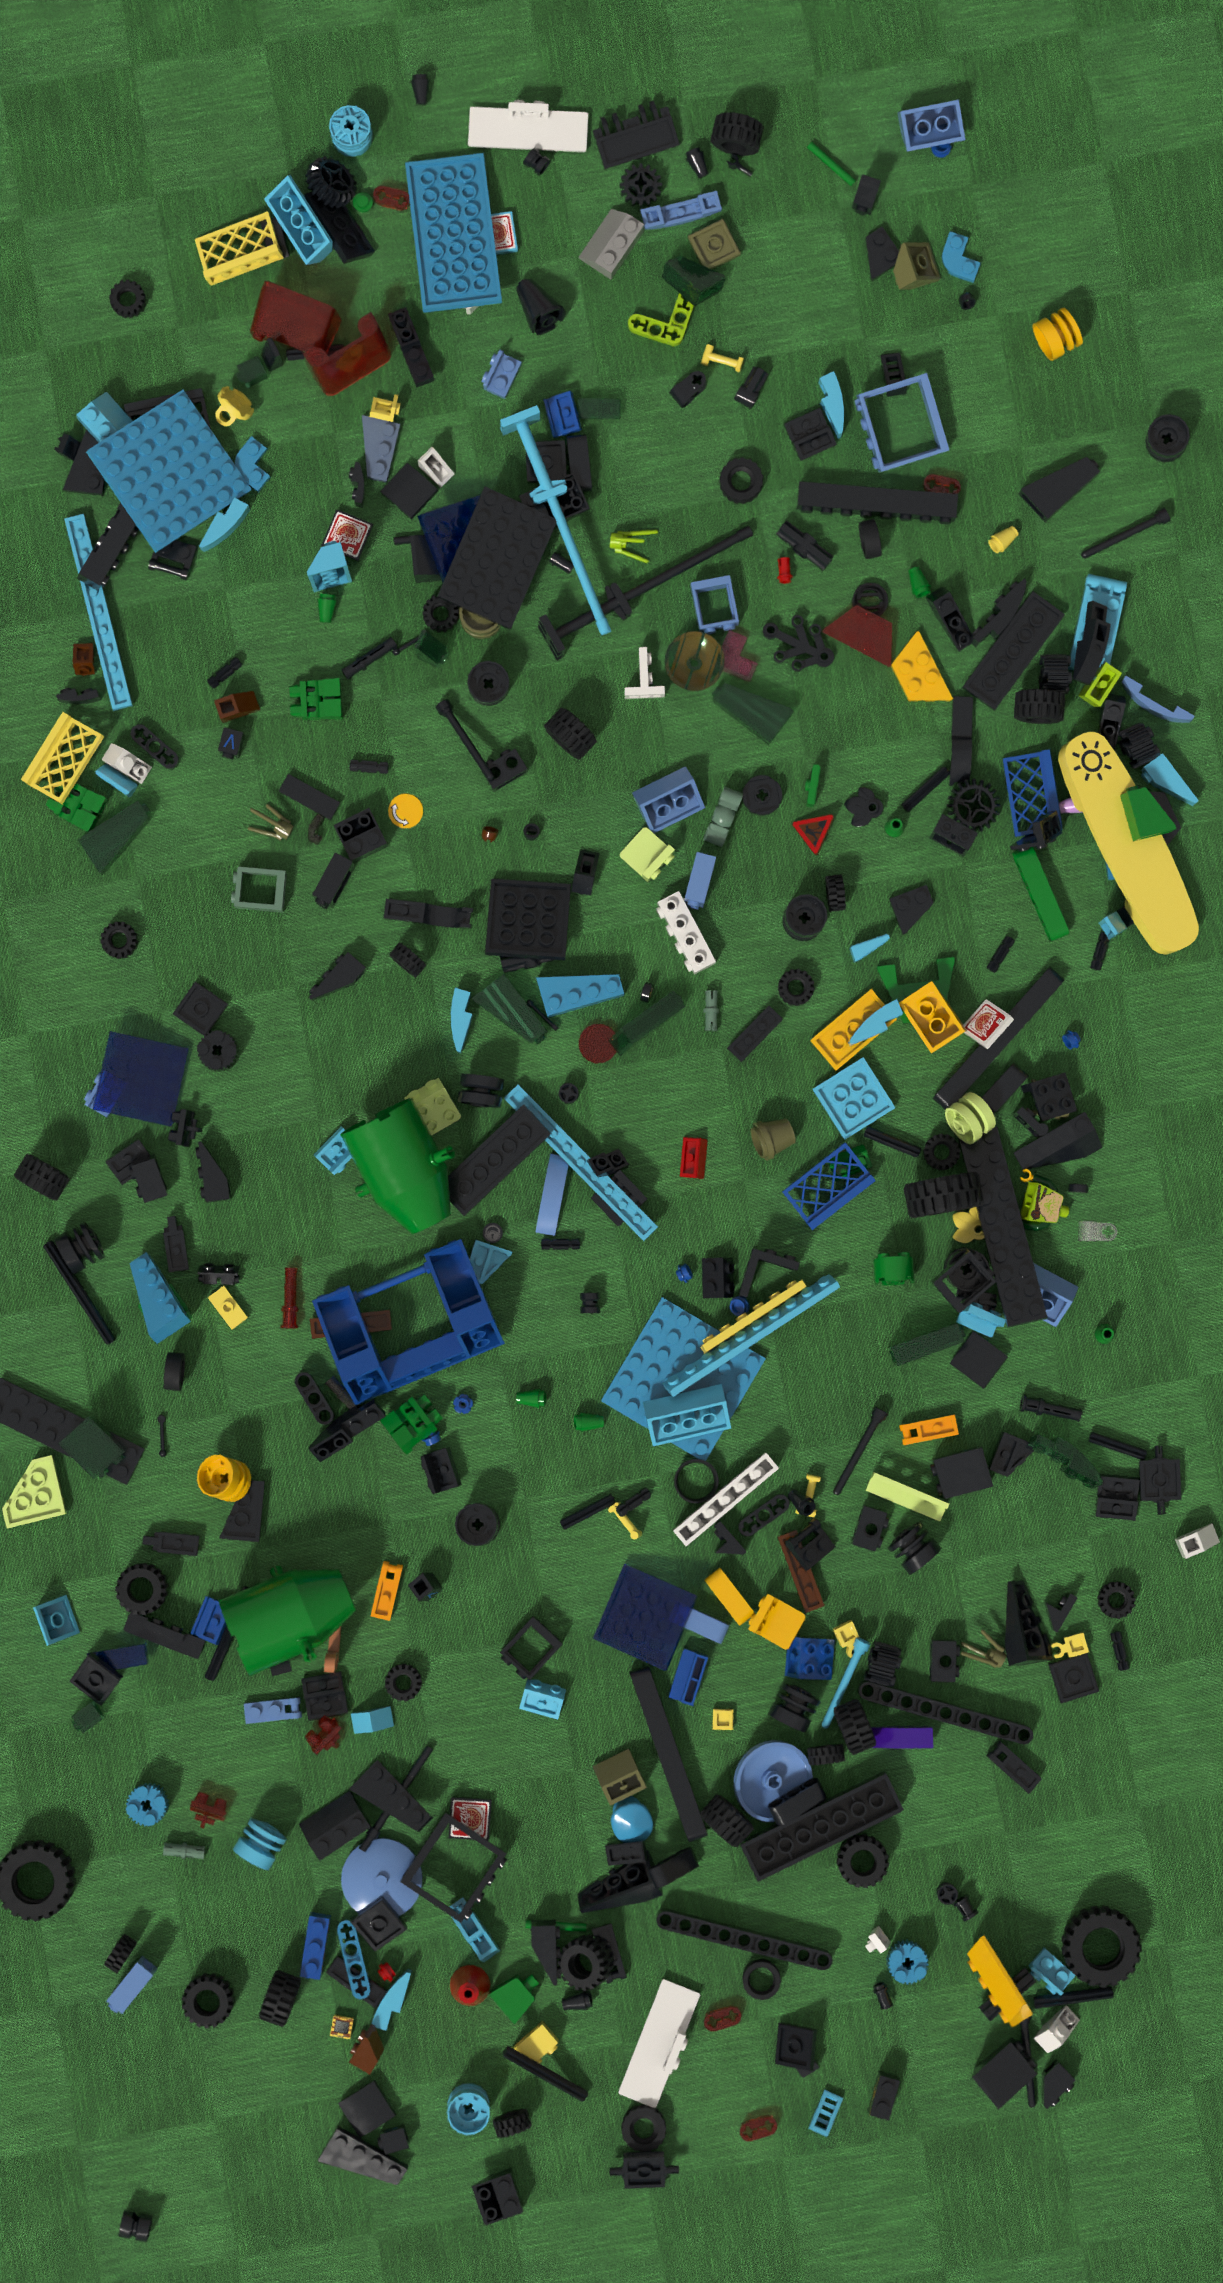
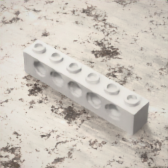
[673,1452,779,1546]

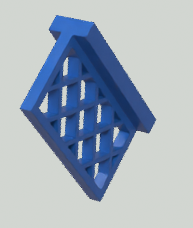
[1003,749,1063,837]
[782,1142,876,1230]

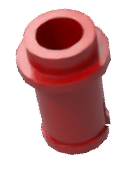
[777,557,793,584]

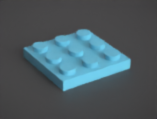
[812,1057,895,1140]

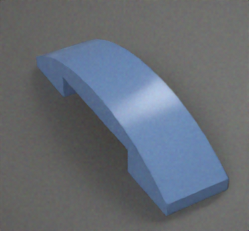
[640,191,722,230]
[1121,676,1194,723]
[535,1154,569,1236]

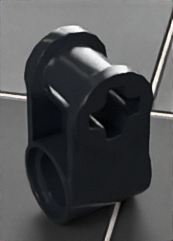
[669,371,706,408]

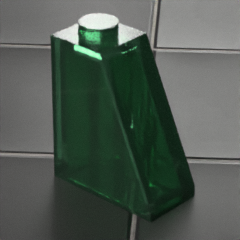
[662,255,726,306]

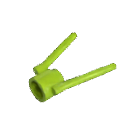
[610,530,658,563]

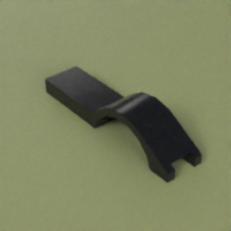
[949,696,973,786]
[383,899,474,929]

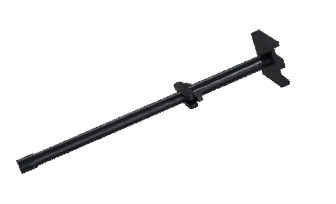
[538,525,753,661]

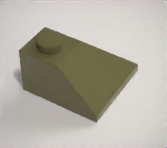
[893,242,941,290]

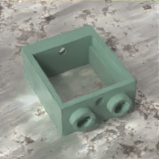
[231,867,287,913]

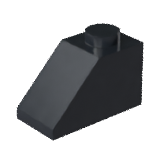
[852,174,881,215]
[571,849,600,896]

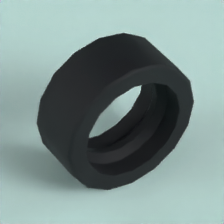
[858,519,882,560]
[164,1352,185,1391]
[742,1959,781,2000]

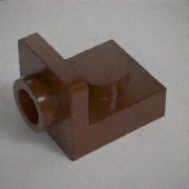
[73,643,95,676]

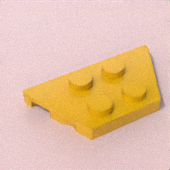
[891,631,953,702]

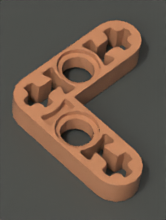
[324,1626,341,1673]

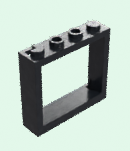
[400,1812,507,1923]

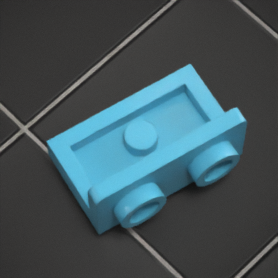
[314,1126,352,1175]
[956,1302,1006,1337]

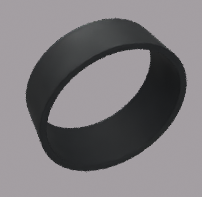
[674,1459,719,1503]

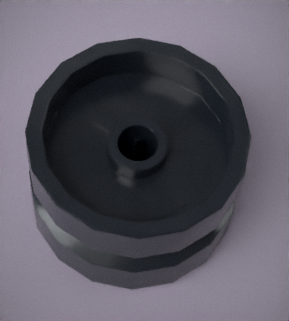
[457,1074,504,1108]

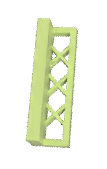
[866,1472,949,1521]

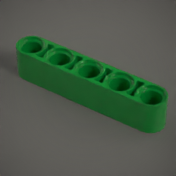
[1012,847,1069,942]

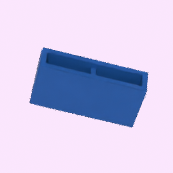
[668,1648,708,1706]

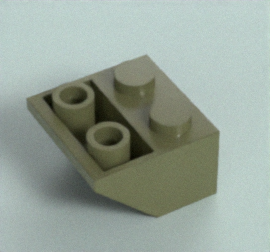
[592,1748,647,1806]

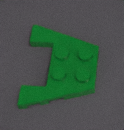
[877,957,955,1024]

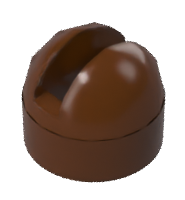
[481,826,498,843]

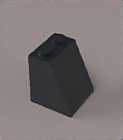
[410,535,461,583]
[930,1446,993,1499]
[972,2037,1038,2110]

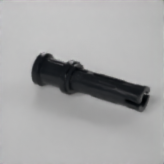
[1019,1394,1082,1422]

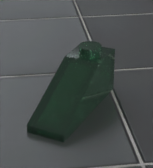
[414,629,449,668]

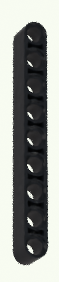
[932,966,1065,1110]
[629,1665,708,1842]
[858,1680,1033,1744]
[656,1908,832,1970]

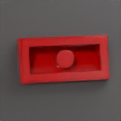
[680,1137,708,1179]

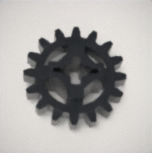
[619,163,662,208]

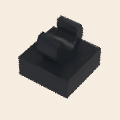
[54,434,81,461]

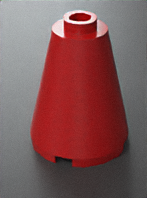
[450,1965,490,2006]

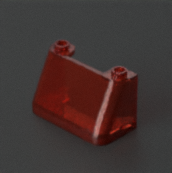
[250,281,342,363]
[303,312,391,396]

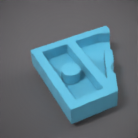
[469,1240,512,1284]

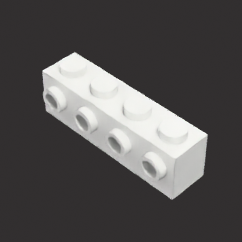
[656,891,716,975]

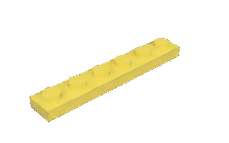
[700,1280,806,1354]

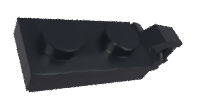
[163,1216,190,1272]
[143,1531,200,1556]

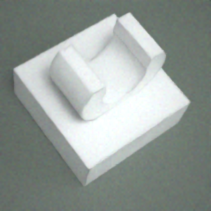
[865,1926,891,1954]

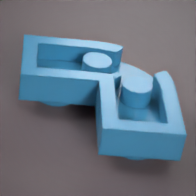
[942,231,981,283]
[235,436,271,493]

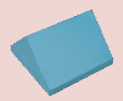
[33,1595,80,1646]

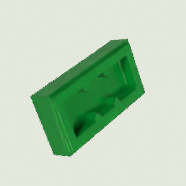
[805,764,821,807]

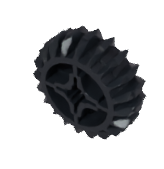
[305,156,357,208]
[947,779,1001,832]

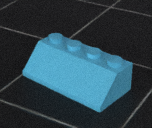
[264,175,333,265]
[76,392,132,443]
[307,541,352,592]
[643,1384,731,1446]

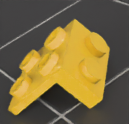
[748,1594,806,1650]

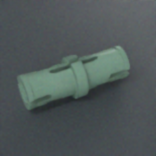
[703,990,719,1031]
[163,1842,205,1859]

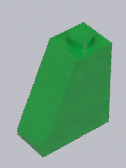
[1120,786,1177,842]

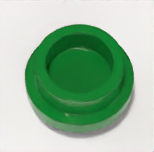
[353,192,373,213]

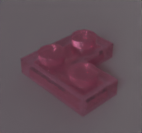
[715,630,758,683]

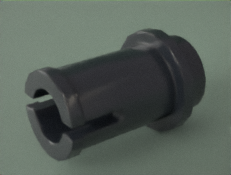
[549,552,574,574]
[873,1982,893,2010]

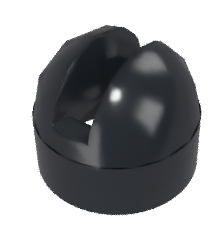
[959,292,976,310]
[524,823,540,841]

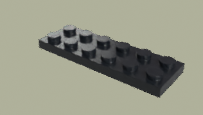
[962,591,1065,711]
[448,1104,552,1216]

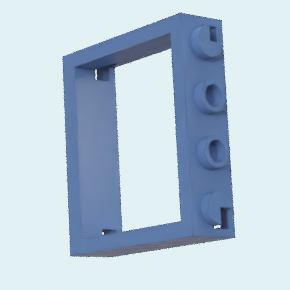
[854,373,949,472]

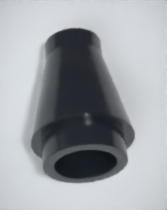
[411,74,430,105]
[685,147,709,179]
[788,1489,816,1516]
[562,1990,593,2011]

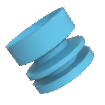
[329,105,373,157]
[233,1818,287,1870]
[447,2083,490,2135]

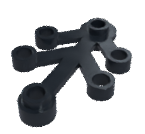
[762,615,834,672]

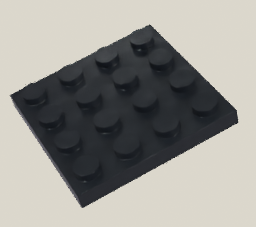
[485,878,571,960]

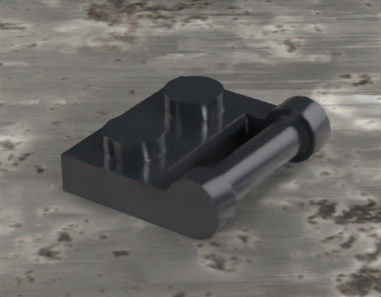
[148,540,197,581]
[1012,1107,1048,1138]
[785,1518,836,1571]

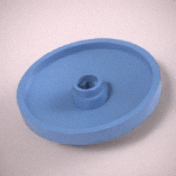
[734,1740,813,1822]
[341,1838,423,1916]

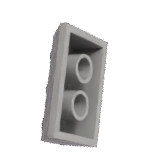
[578,209,644,280]

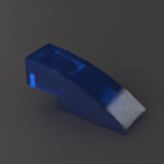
[87,1643,149,1670]

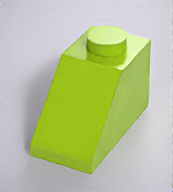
[1078,662,1122,707]

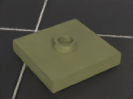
[688,219,741,273]

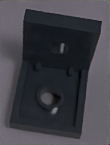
[738,1248,800,1298]

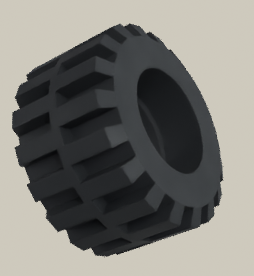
[710,112,764,156]
[1014,689,1065,724]
[544,708,597,760]
[14,1154,70,1200]
[115,1563,169,1615]
[834,1699,876,1755]
[700,1794,754,1847]
[837,1834,889,1888]
[558,1934,614,1991]
[259,1970,301,2027]
[182,1973,235,2028]

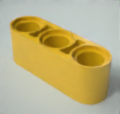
[704,1568,756,1626]

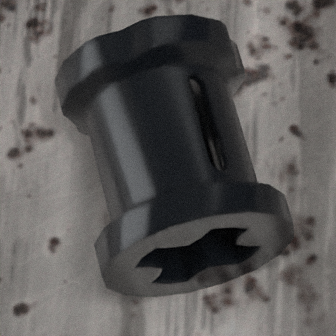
[953,1894,978,1922]

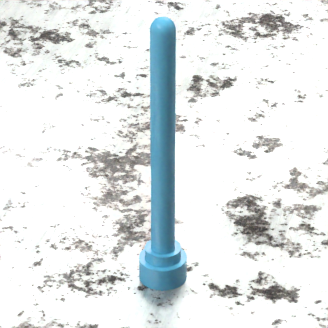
[822,1637,871,1728]

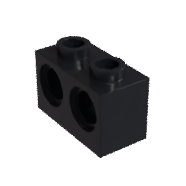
[482,749,528,792]

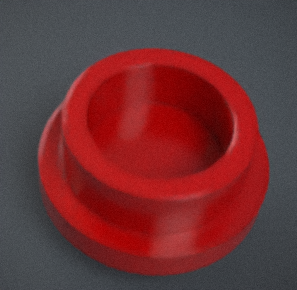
[378,1962,396,1982]

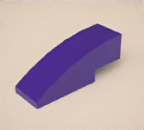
[871,1726,933,1749]

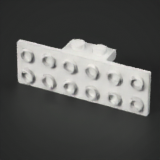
[468,100,588,152]
[618,1979,700,2108]

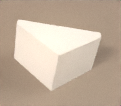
[418,447,454,488]

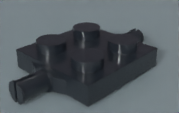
[1138,1446,1182,1515]
[609,2151,679,2189]

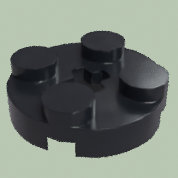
[742,775,782,816]

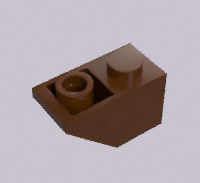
[214,691,260,723]
[349,2024,384,2075]

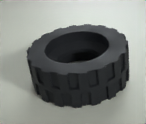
[719,457,763,504]
[621,2104,666,2152]

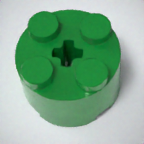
[873,1252,915,1286]

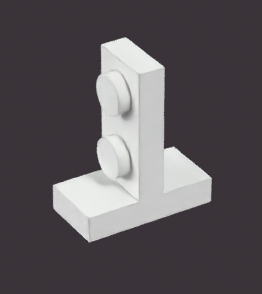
[625,647,665,699]

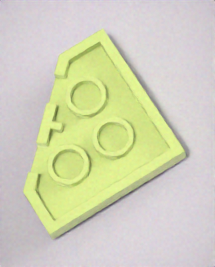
[2,1455,67,1528]

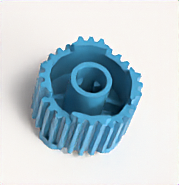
[126,1783,169,1826]
[886,1939,929,1984]

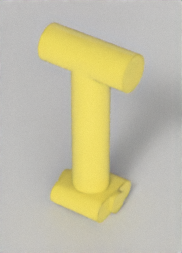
[700,344,744,372]
[795,1474,821,1518]
[608,1502,642,1539]

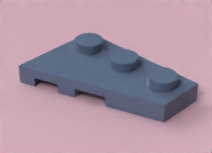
[362,415,401,483]

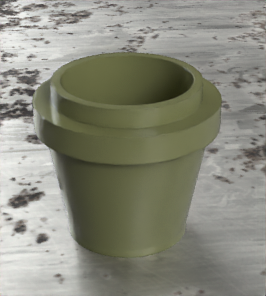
[751,1118,796,1161]

